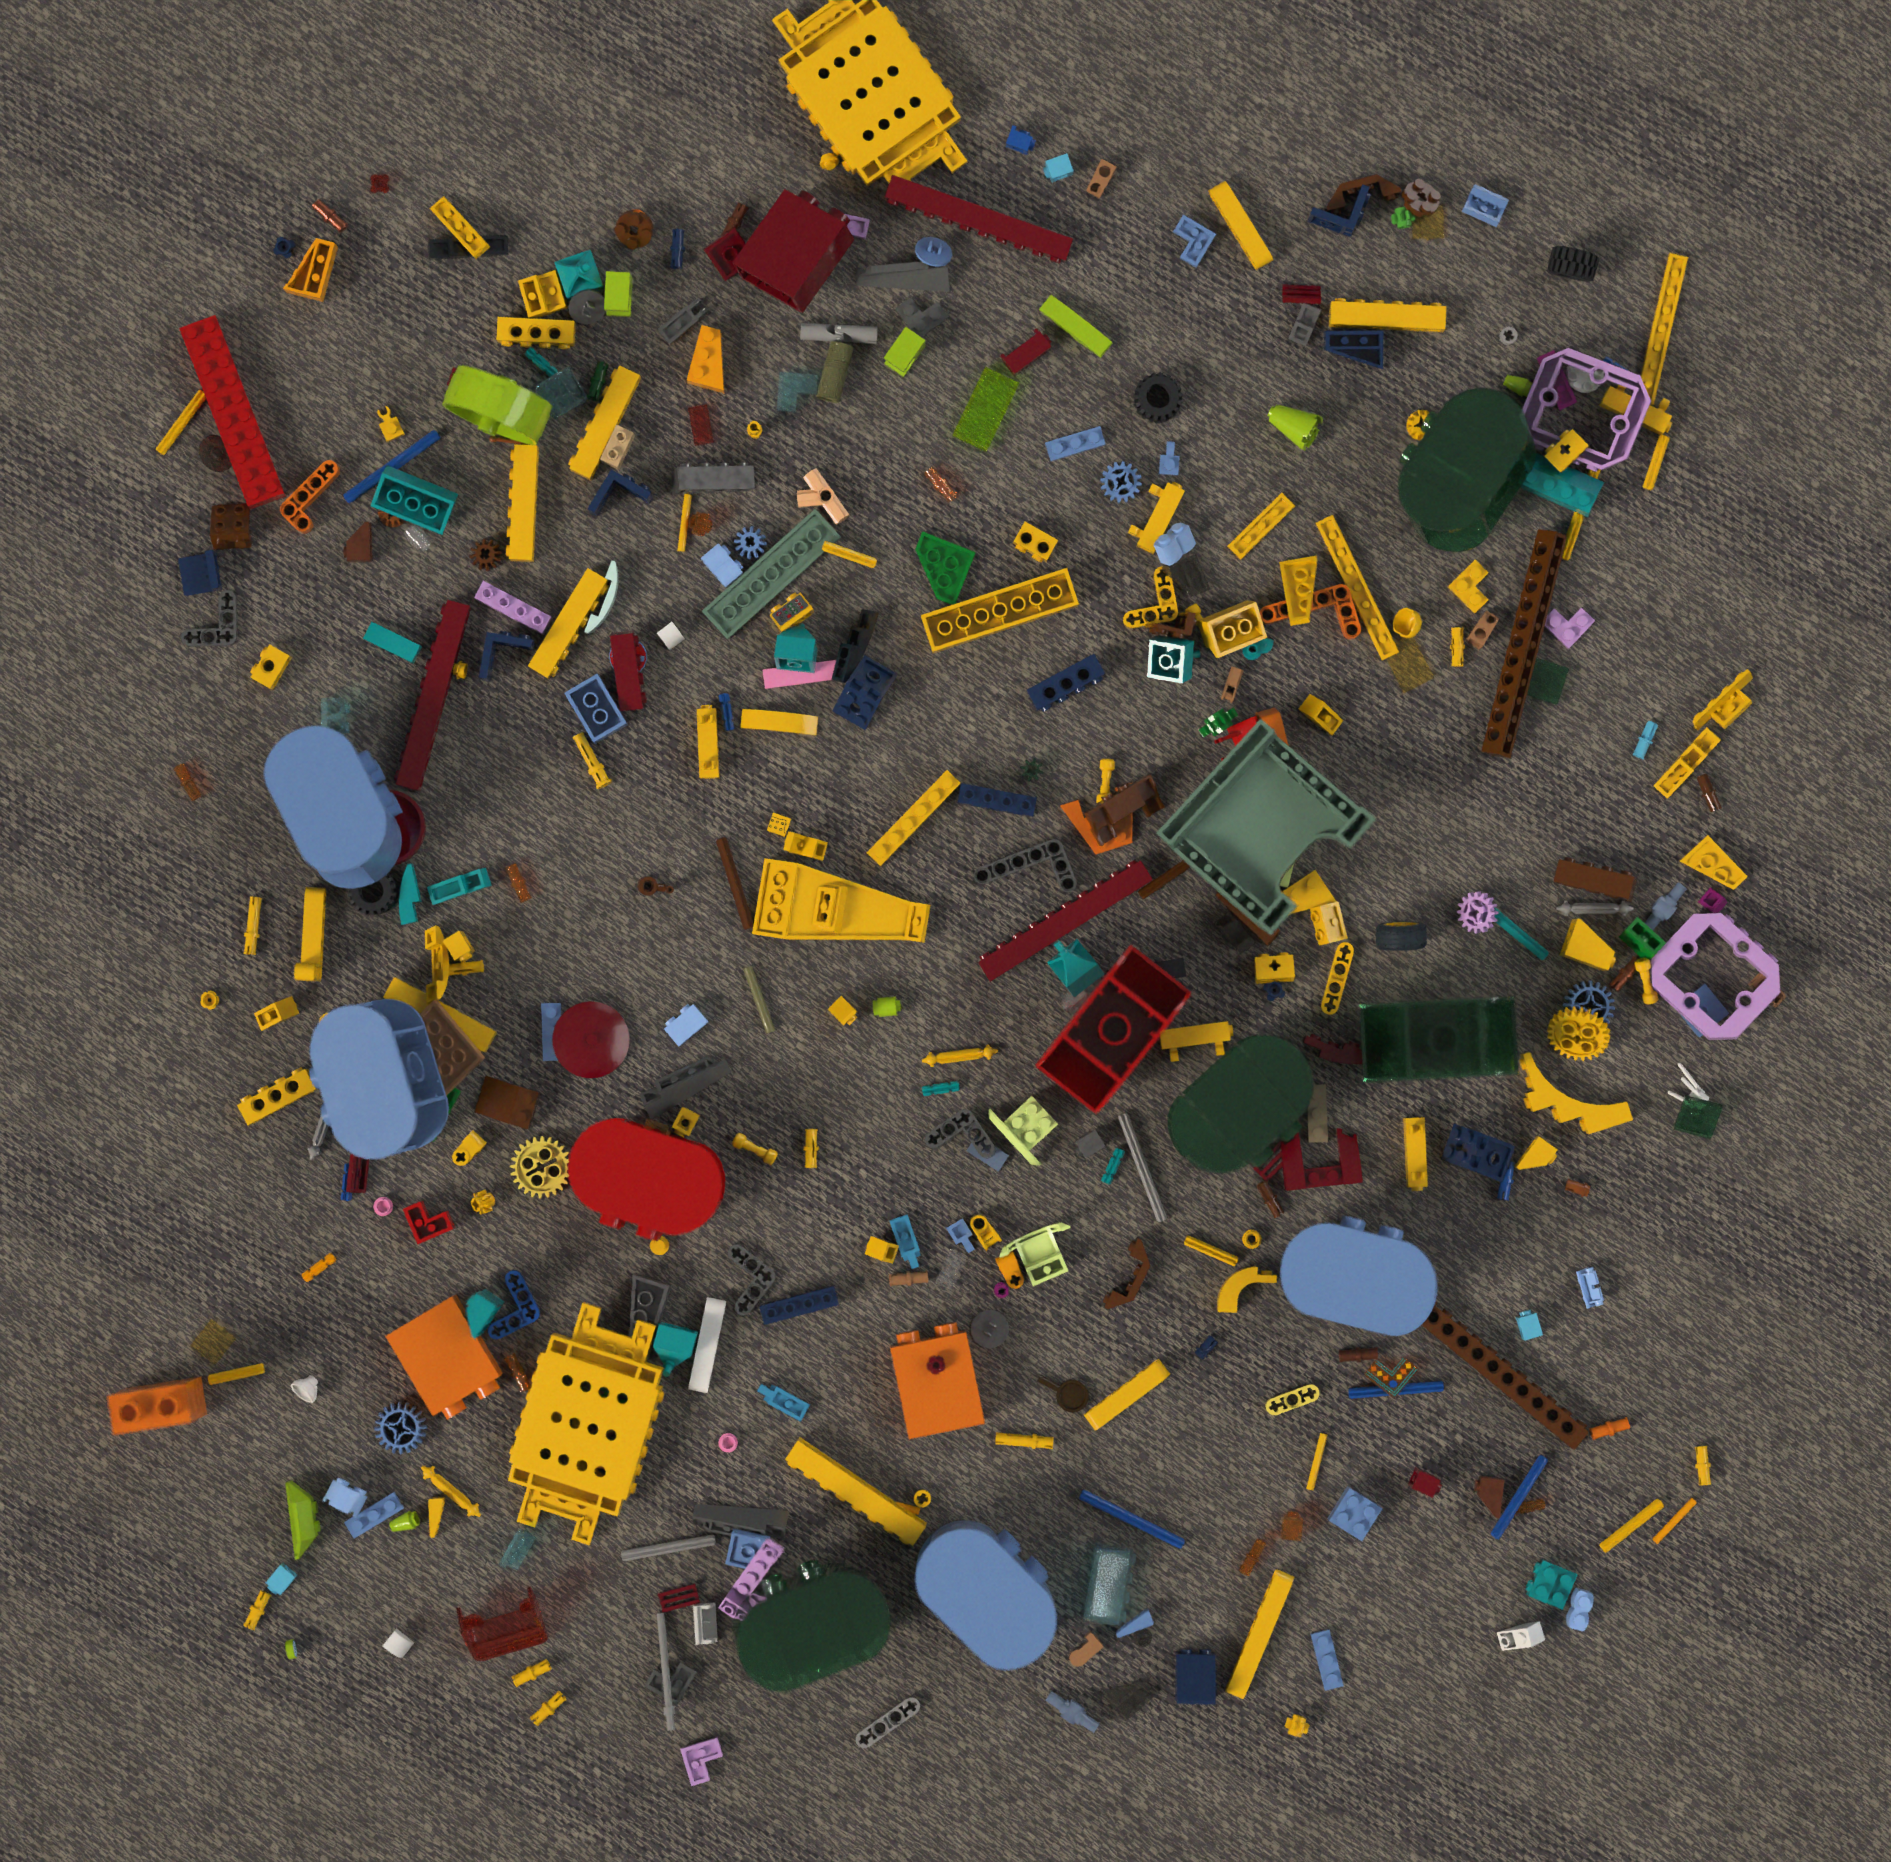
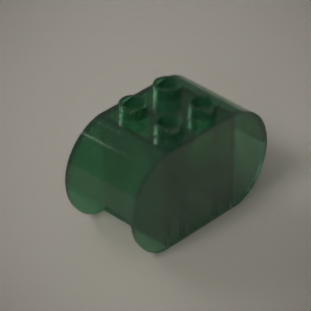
[1398,388,1536,552]
[1359,996,1519,1082]
[1167,1035,1313,1173]
[732,1559,890,1692]

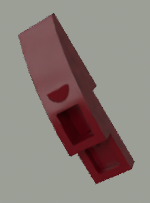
[1302,1034,1381,1064]

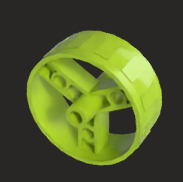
[442,366,552,445]

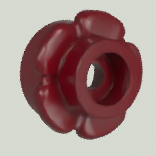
[926,1355,946,1375]

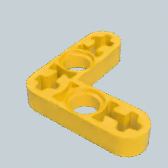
[1123,566,1178,629]

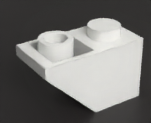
[1497,1621,1545,1651]

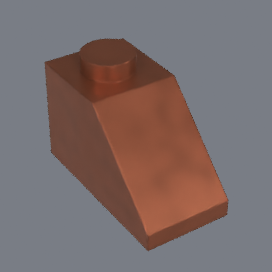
[343,522,372,563]
[1474,1475,1504,1518]

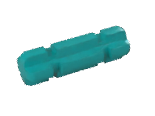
[525,347,558,378]
[922,1081,960,1096]
[1101,1148,1125,1185]

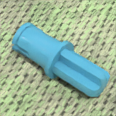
[1632,721,1658,760]

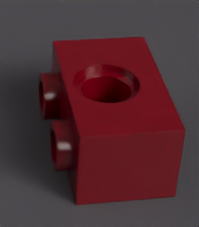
[1408,1467,1442,1498]

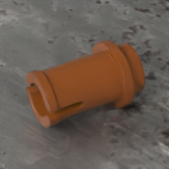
[1565,1178,1590,1198]

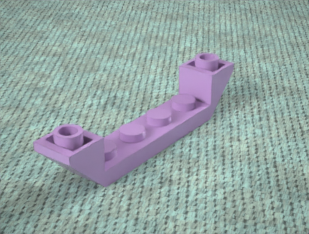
[718,1538,784,1619]

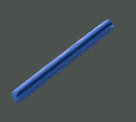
[343,430,440,503]
[1079,1490,1185,1549]

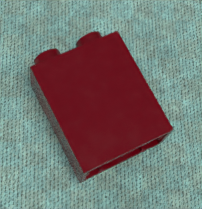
[732,189,854,314]

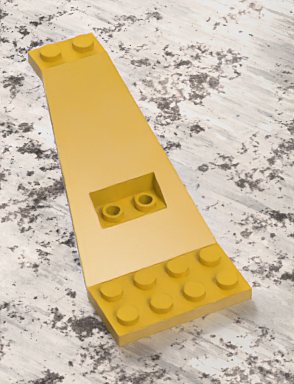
[752,858,931,943]

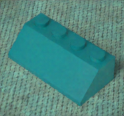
[1518,452,1604,517]
[371,465,459,535]
[466,1289,505,1339]

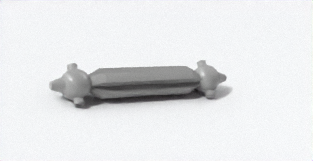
[1556,901,1633,917]
[308,1115,329,1160]

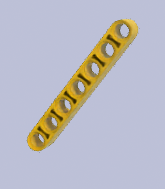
[1225,1569,1294,1699]

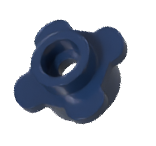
[273,237,295,258]
[1264,982,1285,1001]

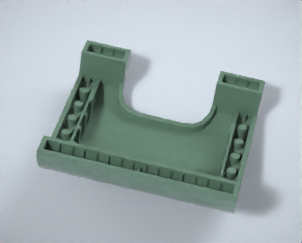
[1157,719,1376,935]

